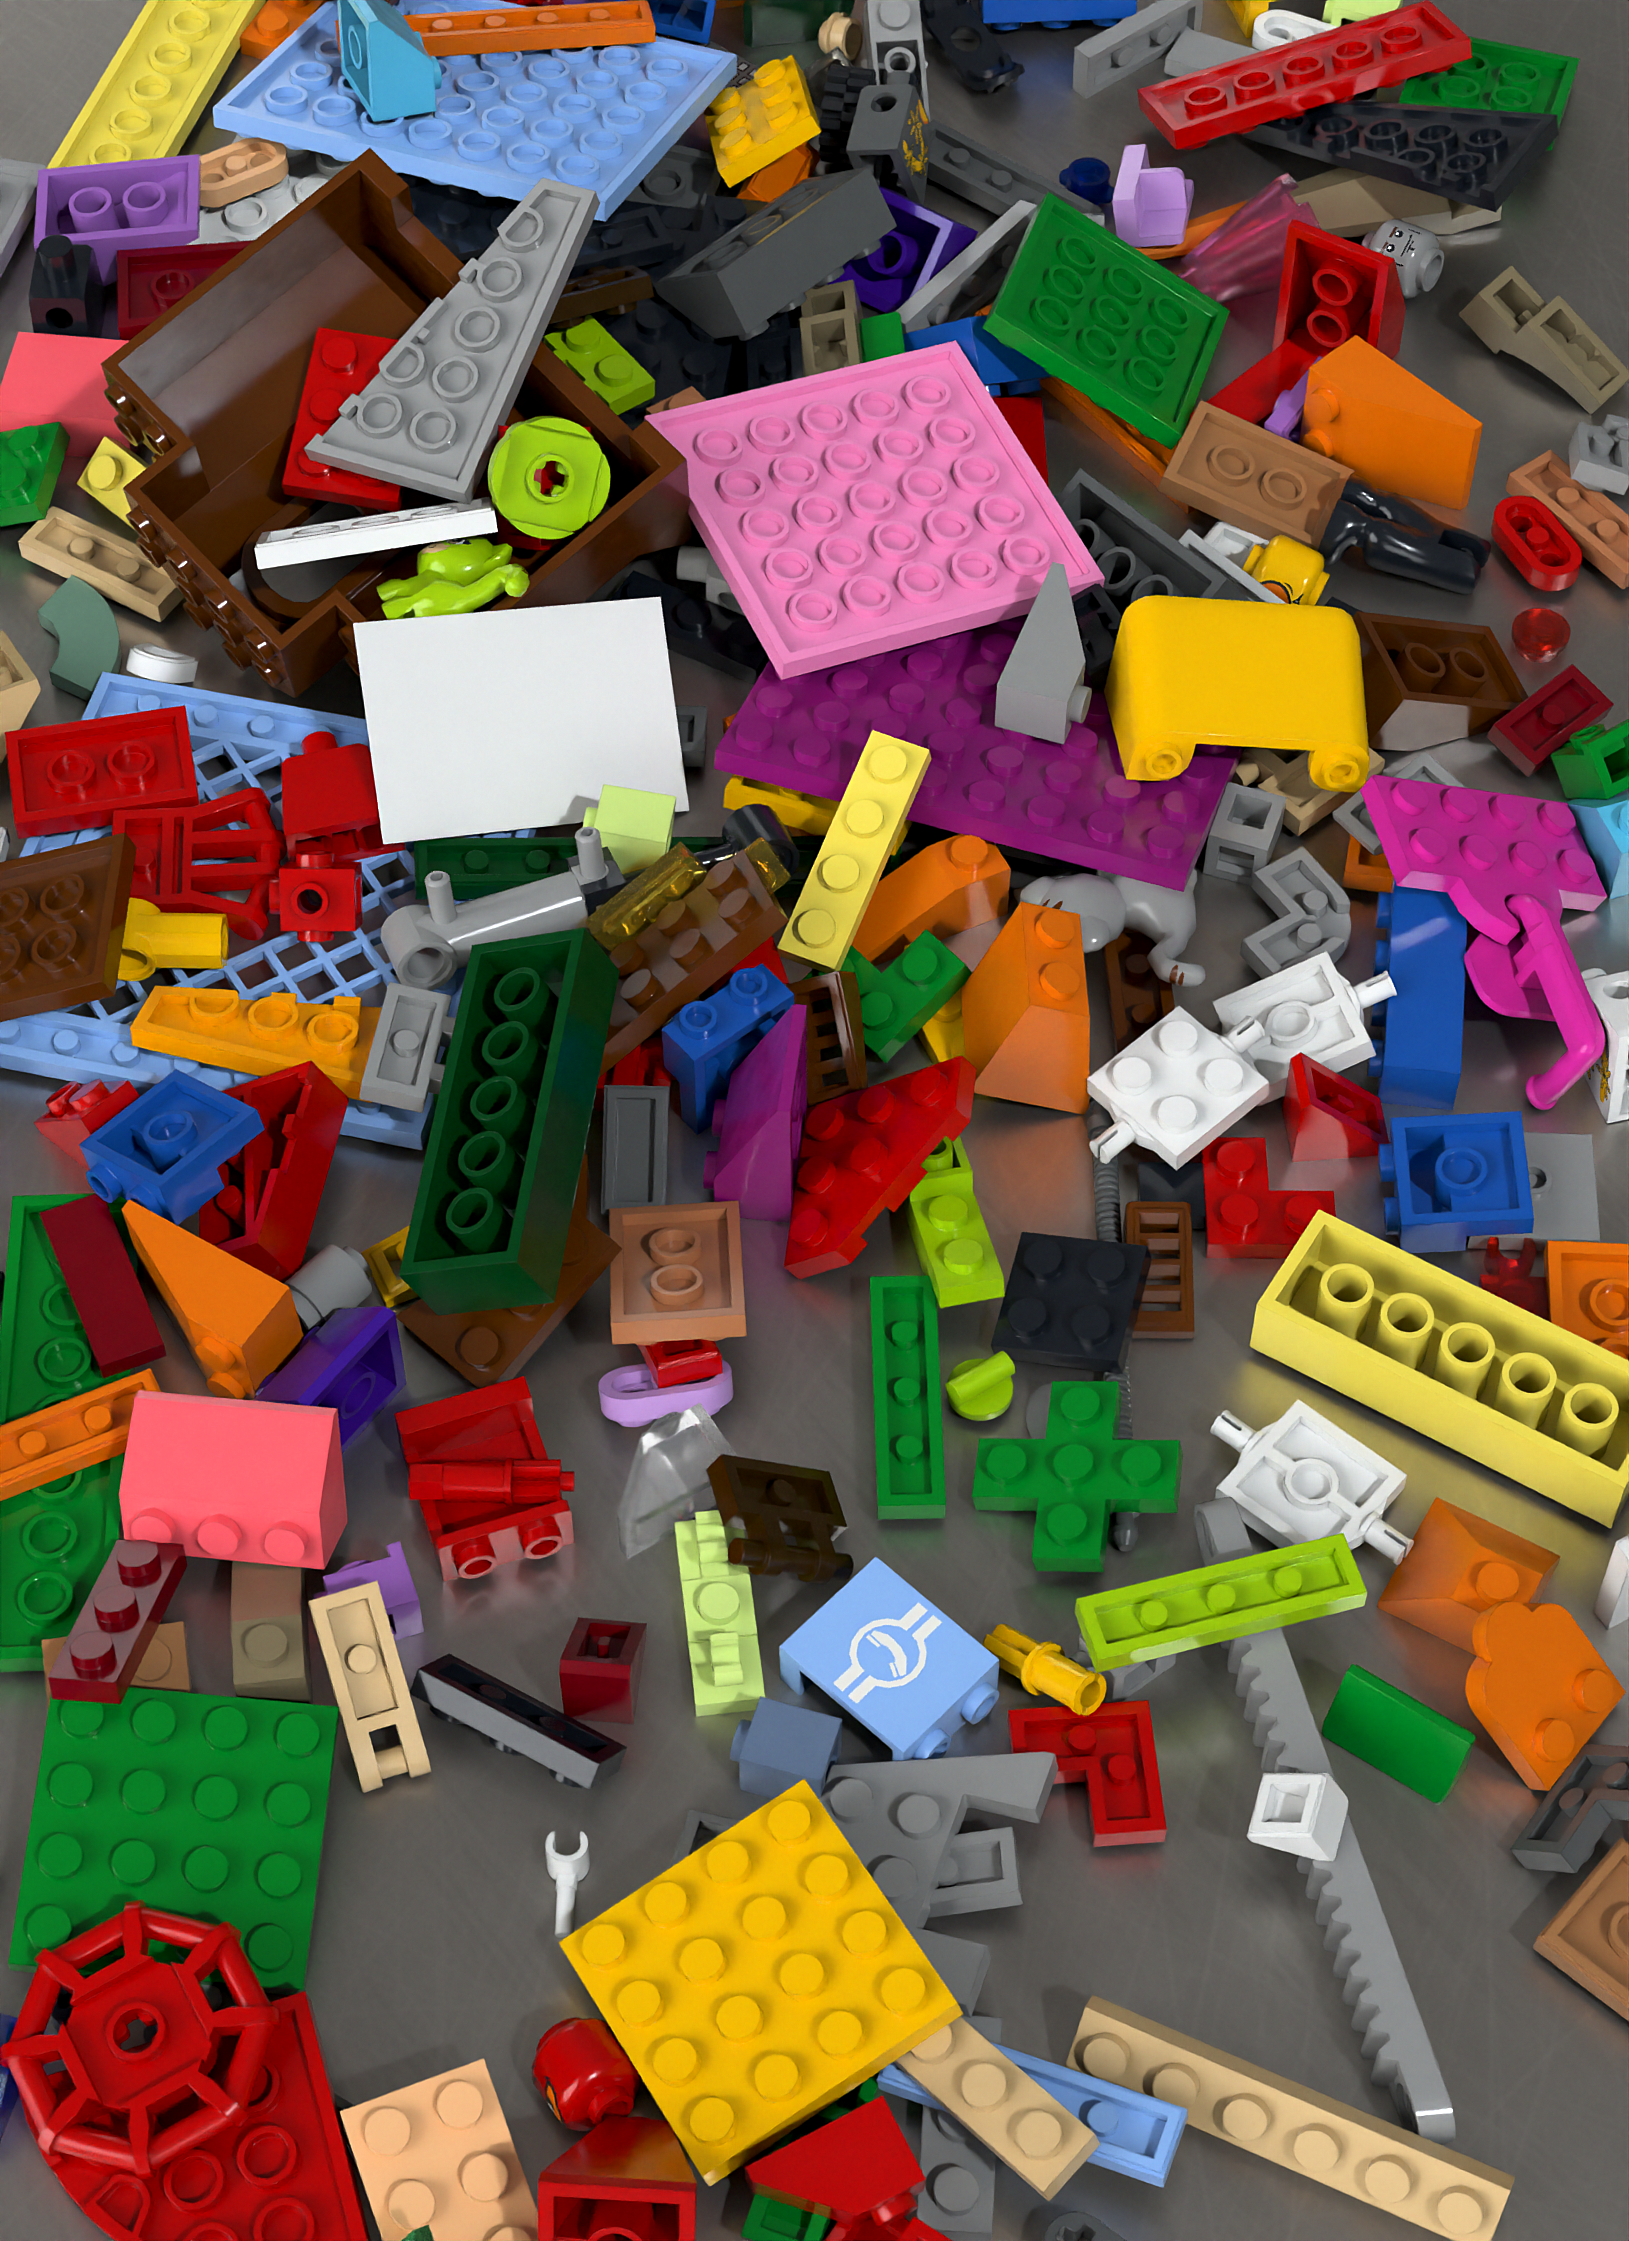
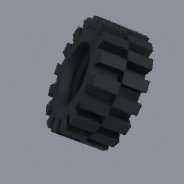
[818,64,877,165]

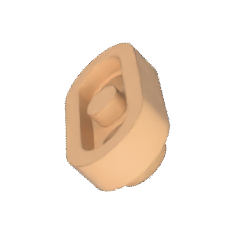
[200,138,289,208]

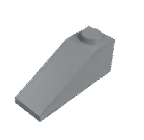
[995,562,1092,744]

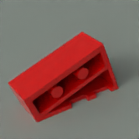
[199,1060,349,1283]

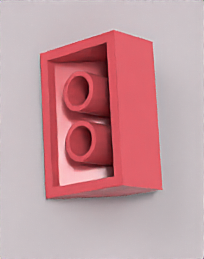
[119,1390,348,1570]

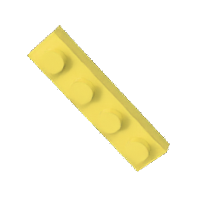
[777,730,931,974]

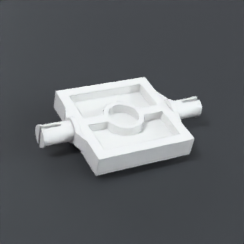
[1212,951,1397,1106]
[1087,1006,1269,1171]
[1210,1399,1414,1565]

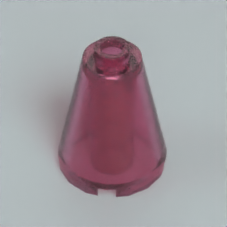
[1176,173,1322,304]

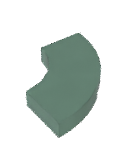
[37,575,122,702]

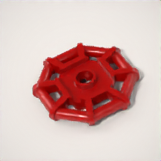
[0,1900,281,2180]

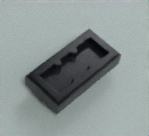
[1071,583,1122,689]

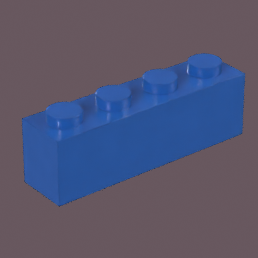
[1367,876,1467,1110]

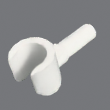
[545,1831,590,1938]

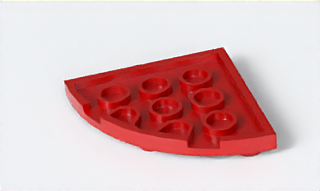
[17,1991,371,2241]

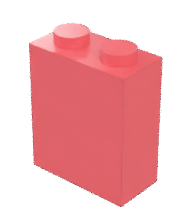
[0,332,138,458]

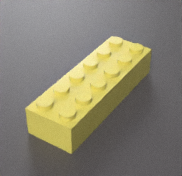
[1250,1209,1629,1528]

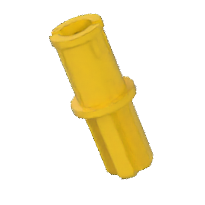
[982,1624,1107,1716]

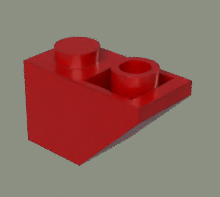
[34,1079,141,1171]

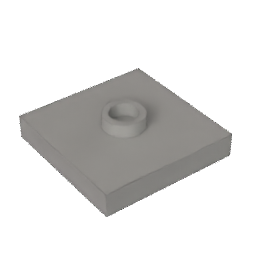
[1466,1132,1600,1251]

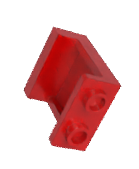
[394,1376,575,1582]

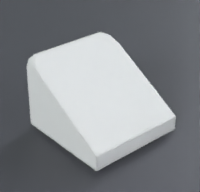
[1247,1773,1348,1861]

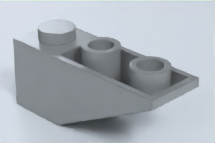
[863,0,930,121]

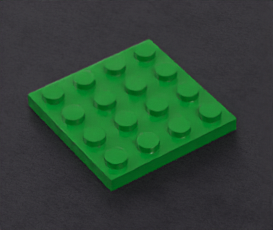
[982,191,1230,450]
[8,1687,340,1995]

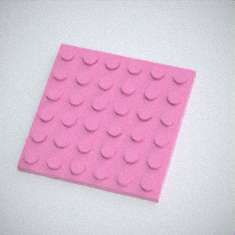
[644,341,1105,680]

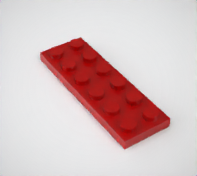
[1137,0,1472,150]

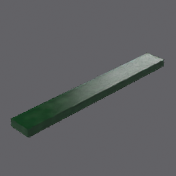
[414,836,903,900]

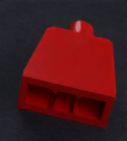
[281,731,405,862]

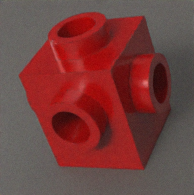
[269,851,363,942]

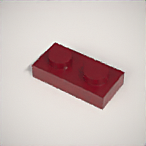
[1486,664,1614,777]

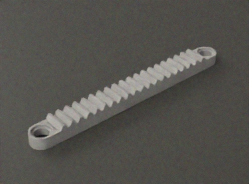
[1194,1496,1456,2145]

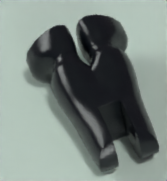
[1317,473,1491,595]

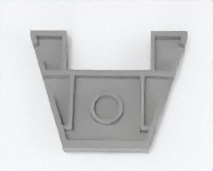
[819,1752,1059,2018]

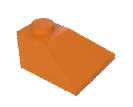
[1377,1497,1561,1657]

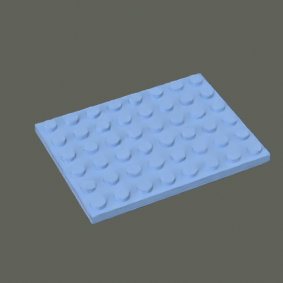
[213,0,737,222]

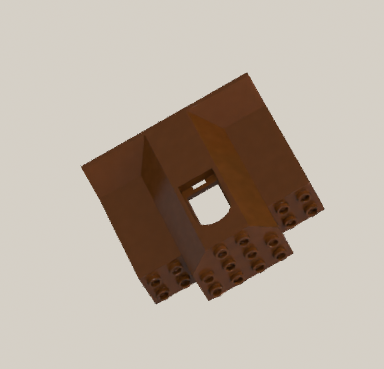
[100,148,692,698]

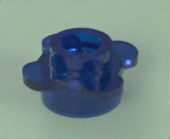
[1059,157,1115,205]

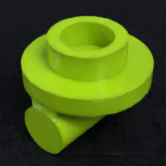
[946,1351,1016,1421]

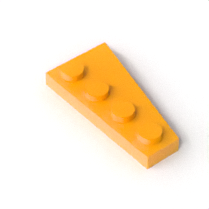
[130,985,382,1103]

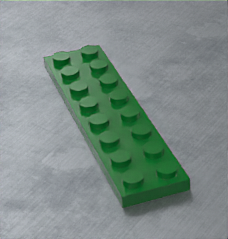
[0,1193,142,1672]

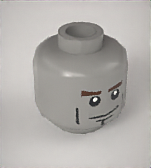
[1361,219,1444,299]

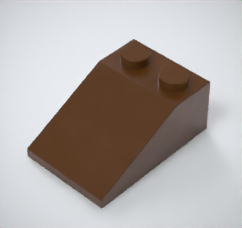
[1352,611,1528,752]

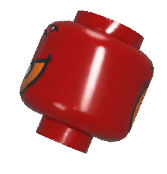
[531,2017,642,2132]

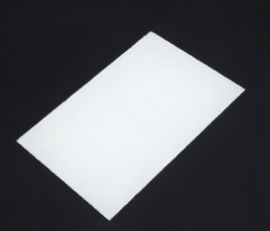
[353,597,689,844]

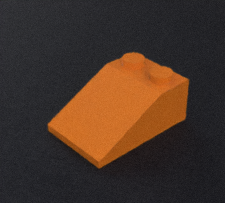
[1299,335,1483,511]
[121,1199,304,1401]

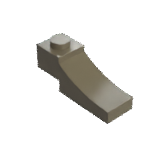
[1458,265,1629,415]
[799,280,863,377]

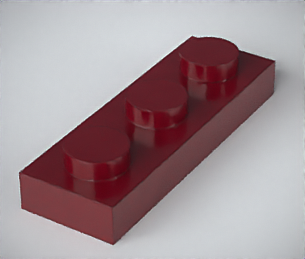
[47,1540,188,1704]

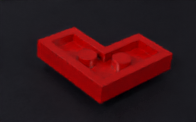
[1199,1137,1336,1259]
[1007,1700,1167,1847]

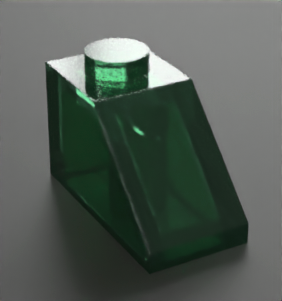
[743,0,855,48]

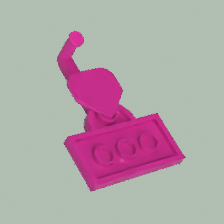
[1360,774,1607,1110]

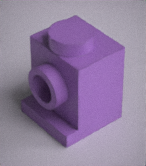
[313,1541,424,1641]

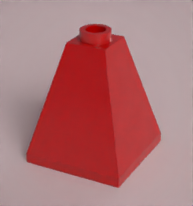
[538,2116,697,2241]

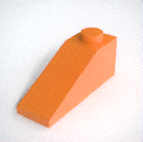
[851,834,1011,966]

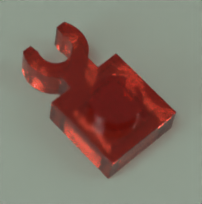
[1478,1237,1549,1321]

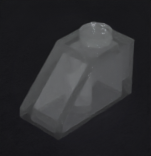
[617,1403,738,1559]

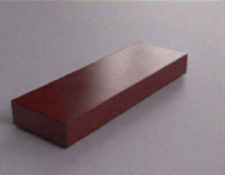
[39,1193,167,1379]

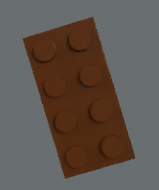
[599,849,789,1077]

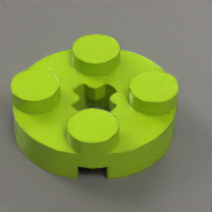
[488,416,610,539]

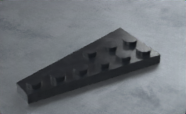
[1243,100,1559,212]

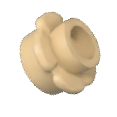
[818,12,863,64]

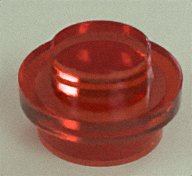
[1511,608,1571,663]

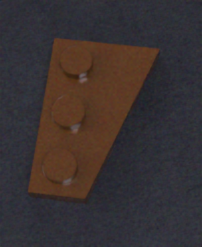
[396,1207,622,1389]

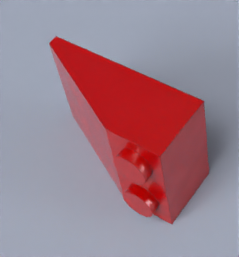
[1272,219,1406,360]

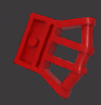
[112,787,287,941]

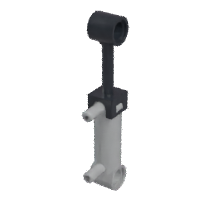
[381,804,800,991]

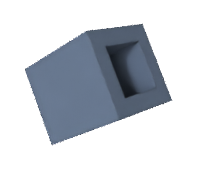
[730,1696,842,1799]

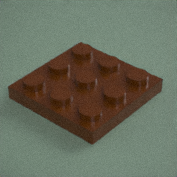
[0,833,137,1022]

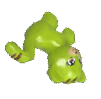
[376,535,530,620]

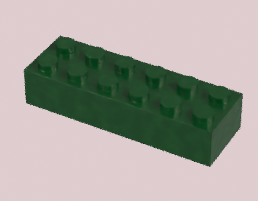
[399,927,620,1316]

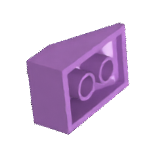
[34,154,201,287]

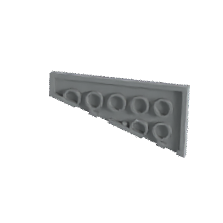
[304,177,600,505]

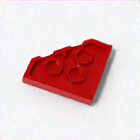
[784,1055,977,1280]

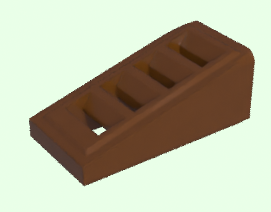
[785,971,868,1108]
[1123,1201,1195,1339]

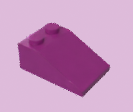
[703,1004,807,1223]

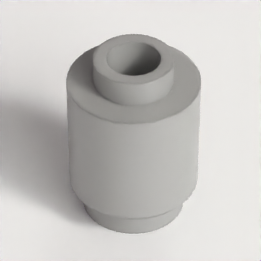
[283,1244,372,1338]

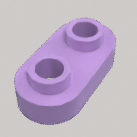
[598,1359,734,1427]

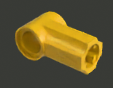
[118,898,229,981]

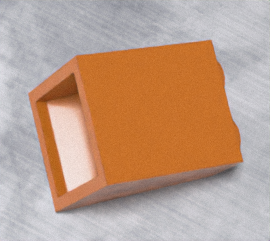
[961,901,1090,1115]

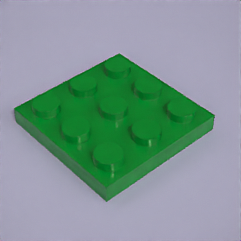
[1399,36,1580,151]

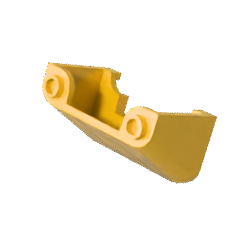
[1104,595,1370,793]

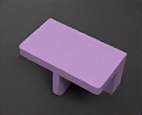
[1112,144,1194,247]

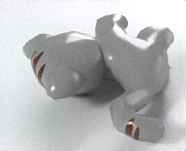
[1020,869,1205,987]

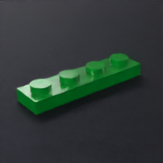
[869,1275,946,1520]

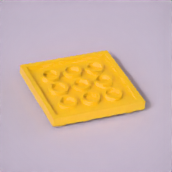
[558,1779,963,2187]

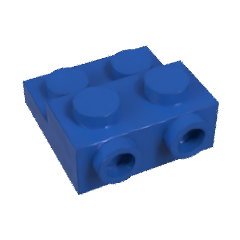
[662,963,794,1135]
[79,1069,265,1225]
[1378,1111,1534,1253]

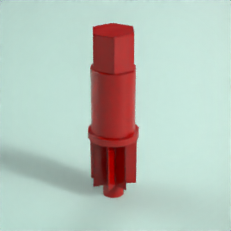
[409,1458,575,1506]

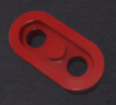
[1491,495,1582,591]

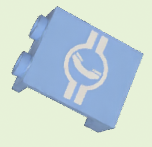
[779,1557,1000,1761]

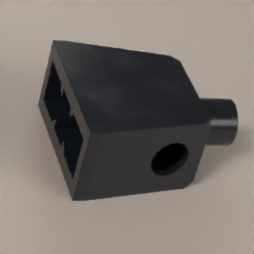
[29,234,107,338]

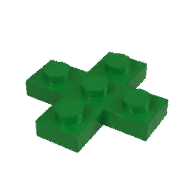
[972,1381,1183,1572]

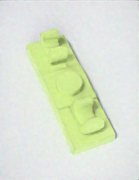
[674,1510,765,1717]

